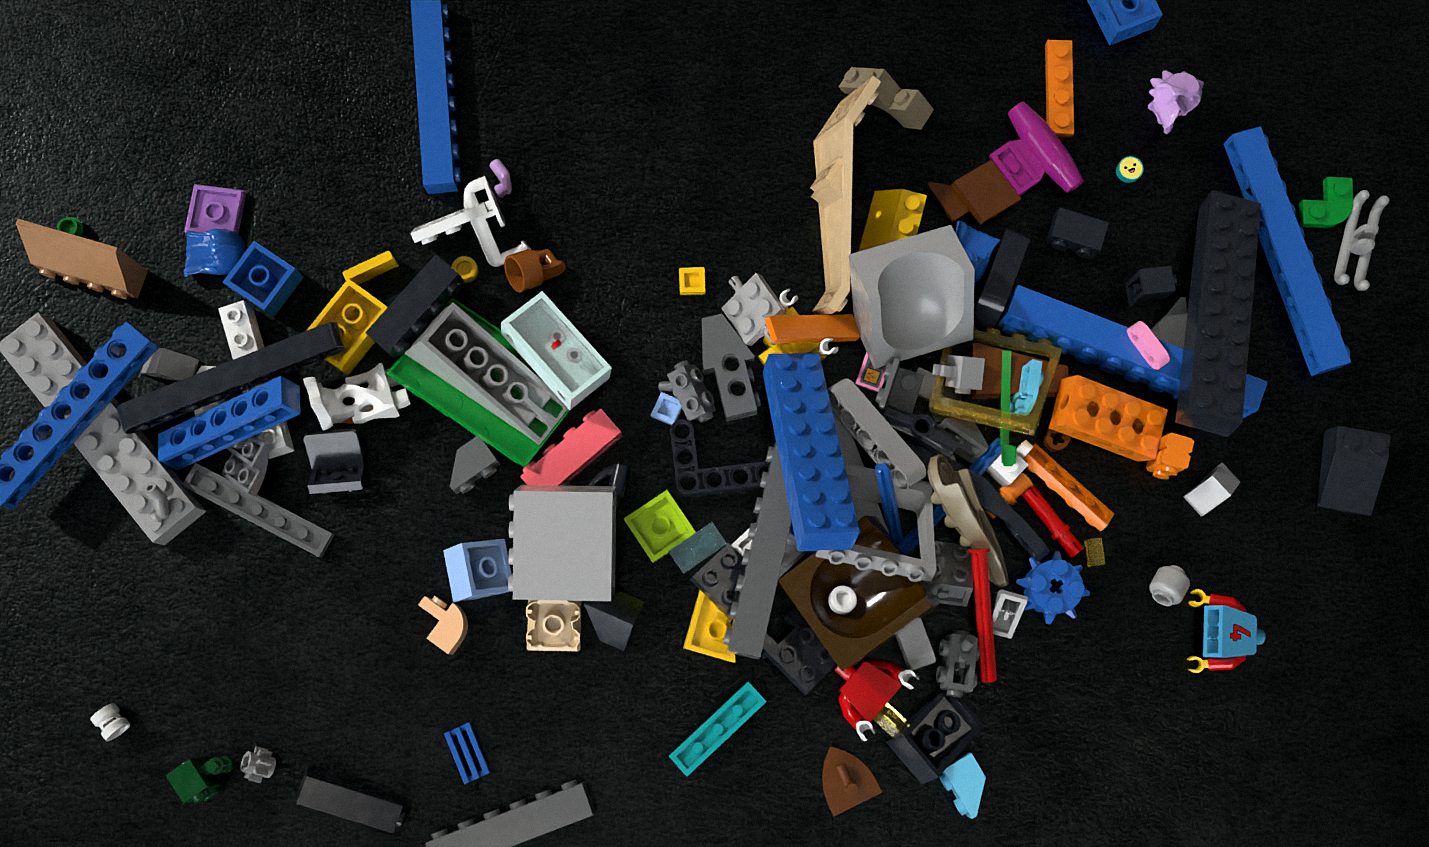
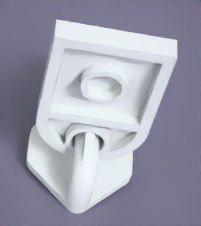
[410,176,531,267]

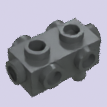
[659,360,716,423]
[936,630,980,697]

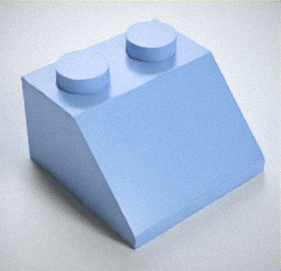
[443,539,512,602]

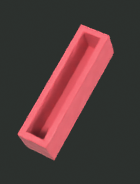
[520,409,623,486]

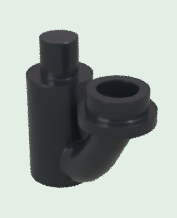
[587,464,631,508]

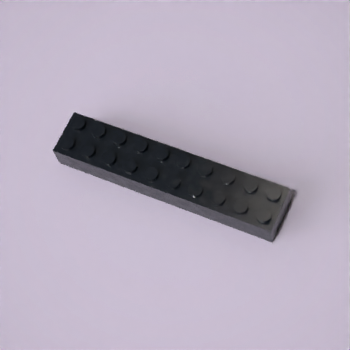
[1175,190,1261,437]

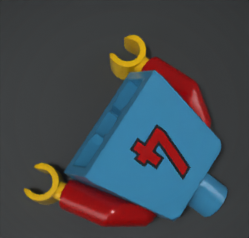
[1187,589,1265,673]

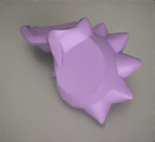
[1148,70,1204,134]

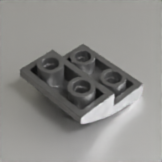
[221,435,269,497]

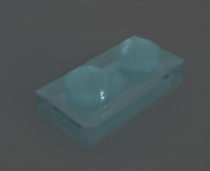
[669,522,727,574]

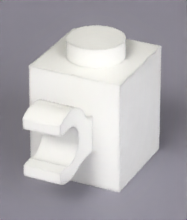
[986,440,1033,487]

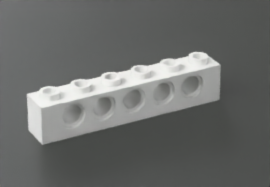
[218,300,295,459]

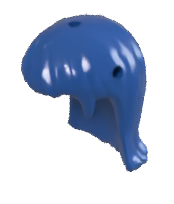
[955,221,1001,283]
[184,228,246,277]

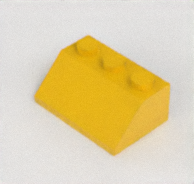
[858,189,927,252]

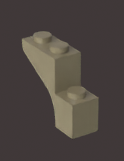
[839,67,934,129]

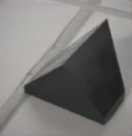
[584,591,645,651]

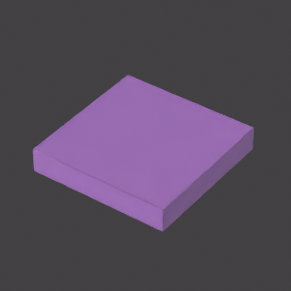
[184,184,246,234]

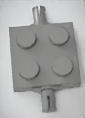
[721,273,786,346]

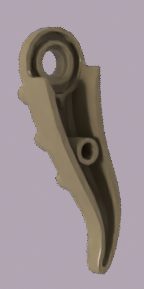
[927,454,1009,587]

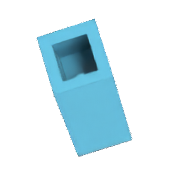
[939,752,986,819]

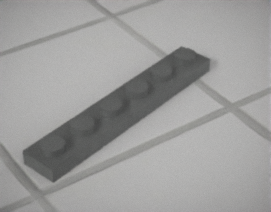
[182,463,334,558]

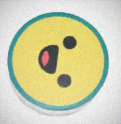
[1116,156,1144,183]

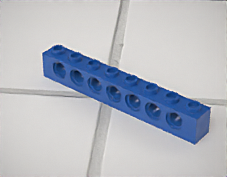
[0,322,159,509]

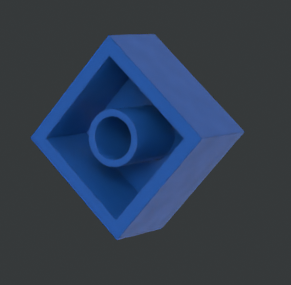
[223,241,304,318]

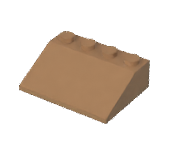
[16,219,148,299]

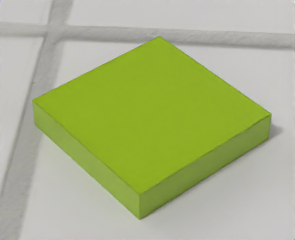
[624,490,696,563]

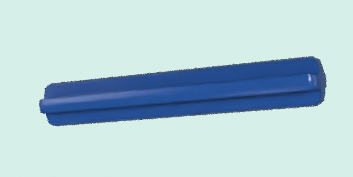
[875,462,903,543]

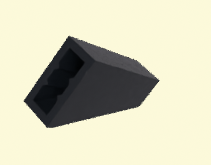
[296,768,405,833]

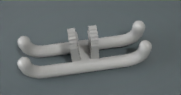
[1334,190,1389,291]

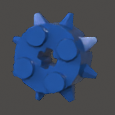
[1016,551,1090,624]

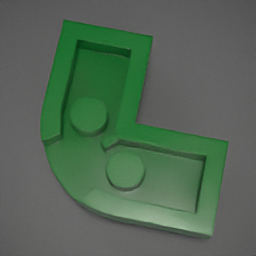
[1299,177,1353,228]

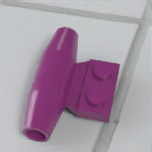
[989,101,1084,196]

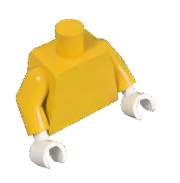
[758,289,838,366]

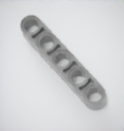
[827,379,926,490]

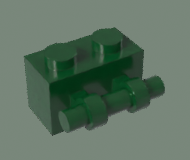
[166,756,235,804]

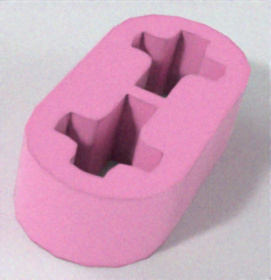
[1127,321,1170,370]

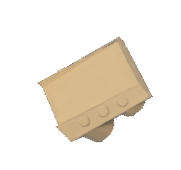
[526,600,582,651]

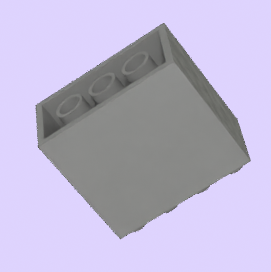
[508,485,617,601]

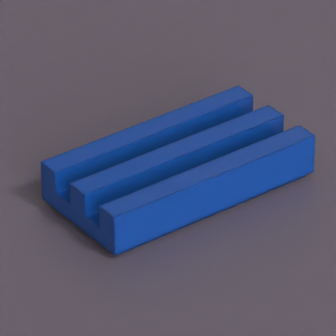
[444,722,491,784]

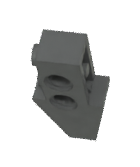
[702,314,761,422]

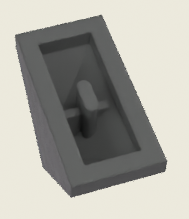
[938,416,989,464]

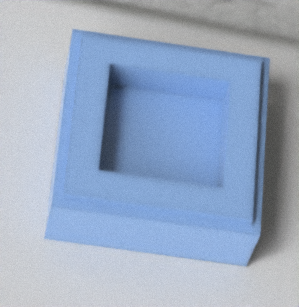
[651,392,683,426]

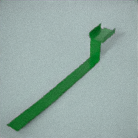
[1000,351,1016,466]

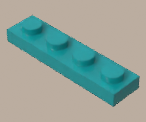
[669,682,767,776]

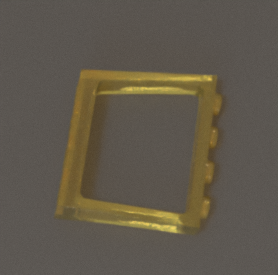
[929,325,1062,436]

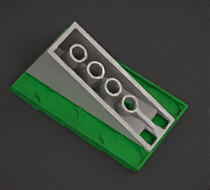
[386,298,571,467]

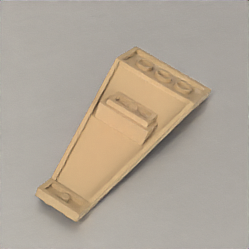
[810,76,881,315]

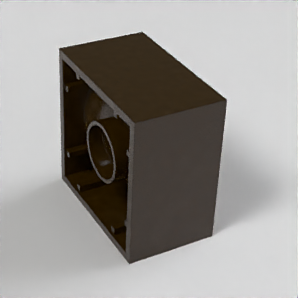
[778,515,940,671]

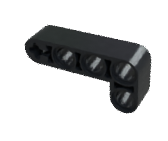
[974,228,1030,330]

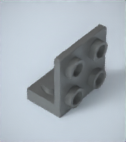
[875,357,924,416]
[919,541,973,607]

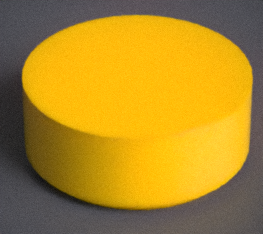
[452,256,478,283]

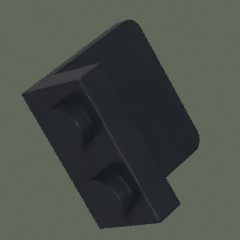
[304,429,367,494]

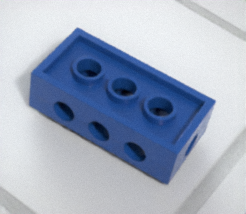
[1087,0,1163,46]

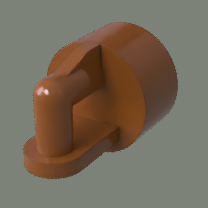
[504,249,566,292]

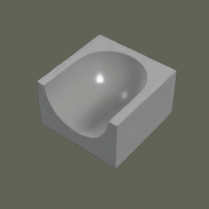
[849,225,975,369]

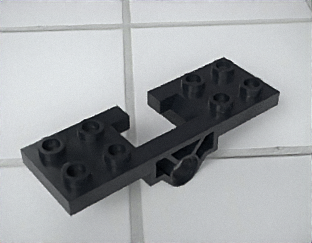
[691,543,836,695]

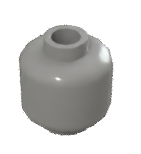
[1149,565,1190,606]

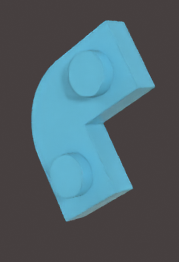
[1010,359,1044,425]

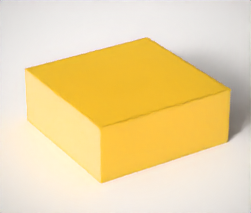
[679,267,705,295]

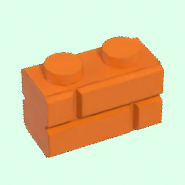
[1146,433,1194,479]

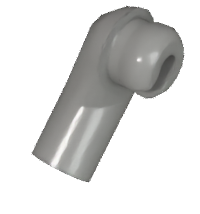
[144,482,170,522]

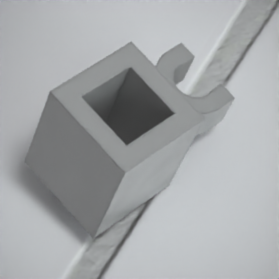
[932,355,985,394]

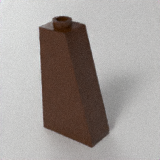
[968,343,1072,399]

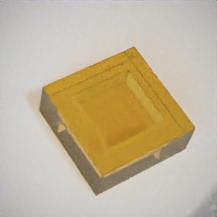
[1084,538,1105,567]
[873,703,906,737]

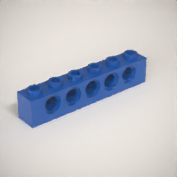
[158,376,301,470]

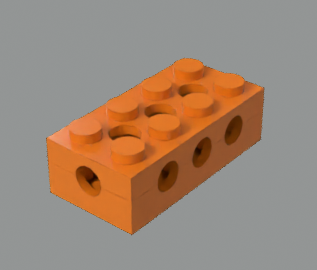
[1049,375,1168,462]

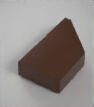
[926,182,971,224]

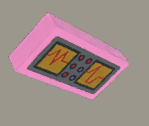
[855,352,887,394]

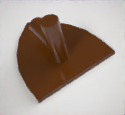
[822,747,882,816]

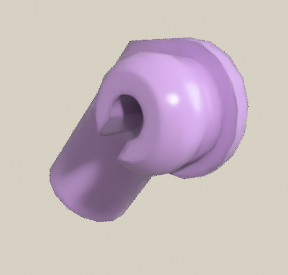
[490,159,512,198]

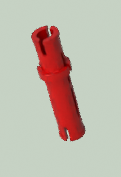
[1021,485,1084,558]

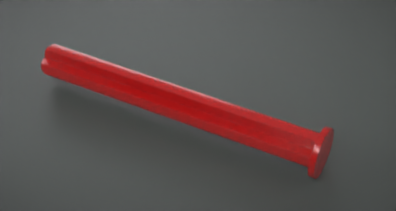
[968,548,997,683]

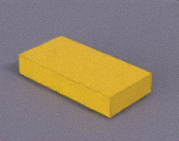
[343,251,398,285]

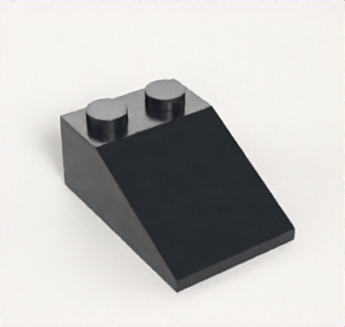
[1317,426,1390,516]
[886,689,984,784]

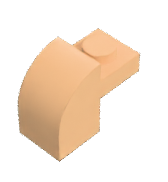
[418,596,468,655]

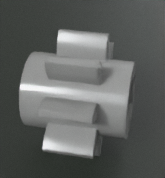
[240,746,276,783]

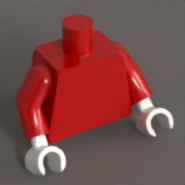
[834,659,919,741]

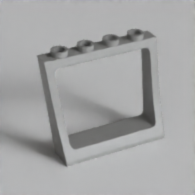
[815,462,937,582]

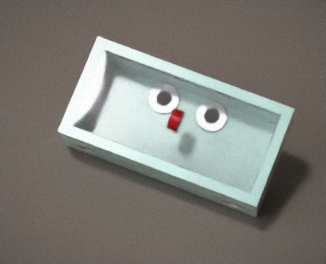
[501,291,612,410]

